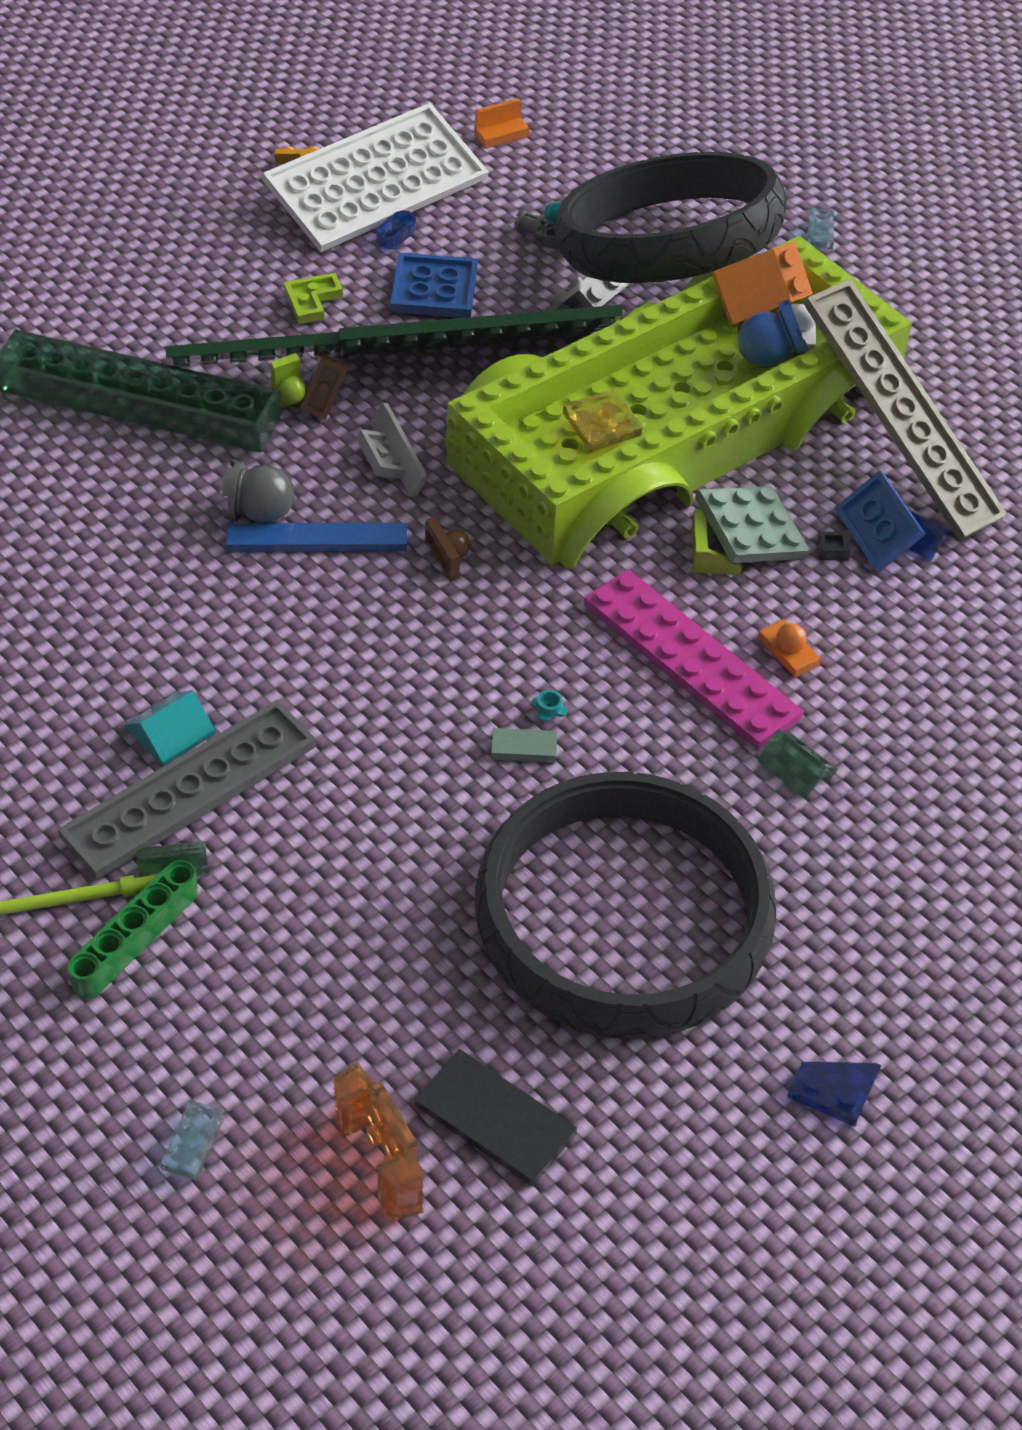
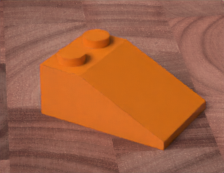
[711,241,813,325]

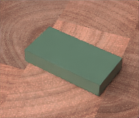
[491,728,557,763]

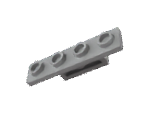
[548,276,629,311]
[356,402,427,498]

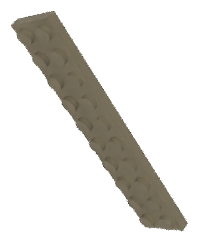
[803,279,1008,541]

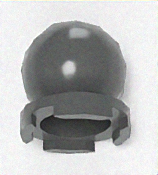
[222,460,295,523]

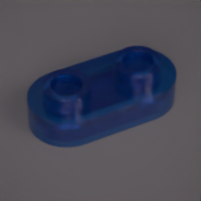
[376,210,417,250]

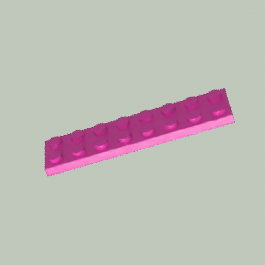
[584,569,804,750]

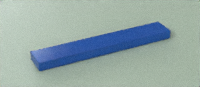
[226,523,407,552]

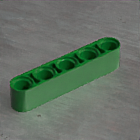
[67,860,198,999]

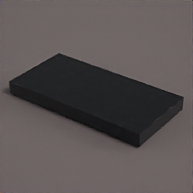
[414,1049,577,1187]

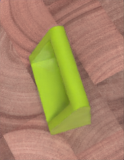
[691,509,742,574]

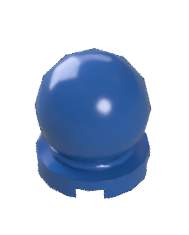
[737,299,809,369]

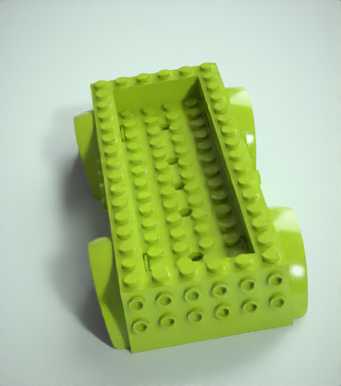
[445,236,912,569]

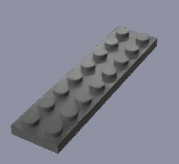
[58,700,317,880]

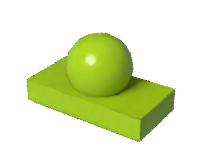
[270,353,306,410]

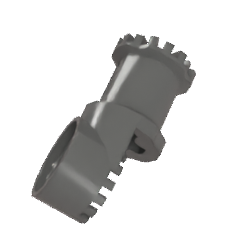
[514,208,559,249]

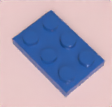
[834,470,926,572]

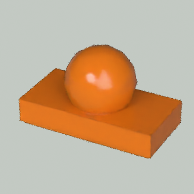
[758,619,821,677]

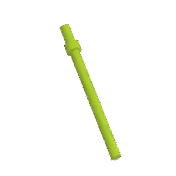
[0,874,158,915]

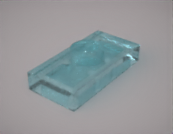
[807,208,835,250]
[161,1100,225,1180]

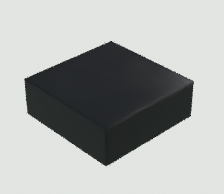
[817,531,850,561]

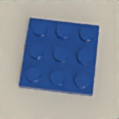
[390,253,478,318]

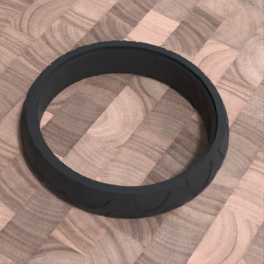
[555,152,787,283]
[475,772,776,1039]

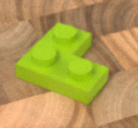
[284,273,343,324]

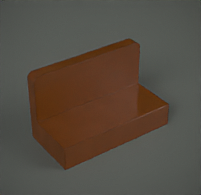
[299,351,348,420]

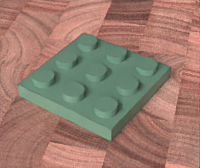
[695,486,810,563]

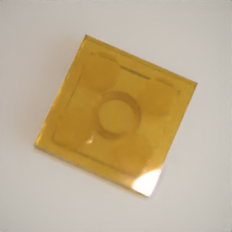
[562,388,643,452]

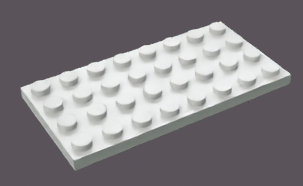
[262,103,489,252]

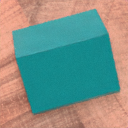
[124,690,216,767]

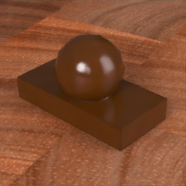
[425,517,471,580]

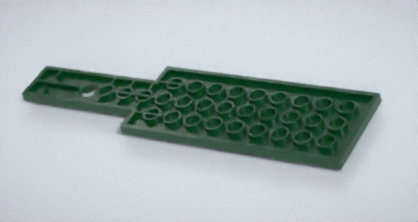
[165,305,623,368]

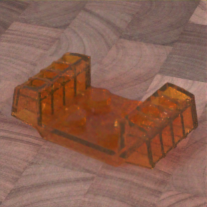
[333,1062,424,1221]

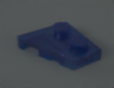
[787,1062,882,1127]

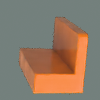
[474,98,530,149]

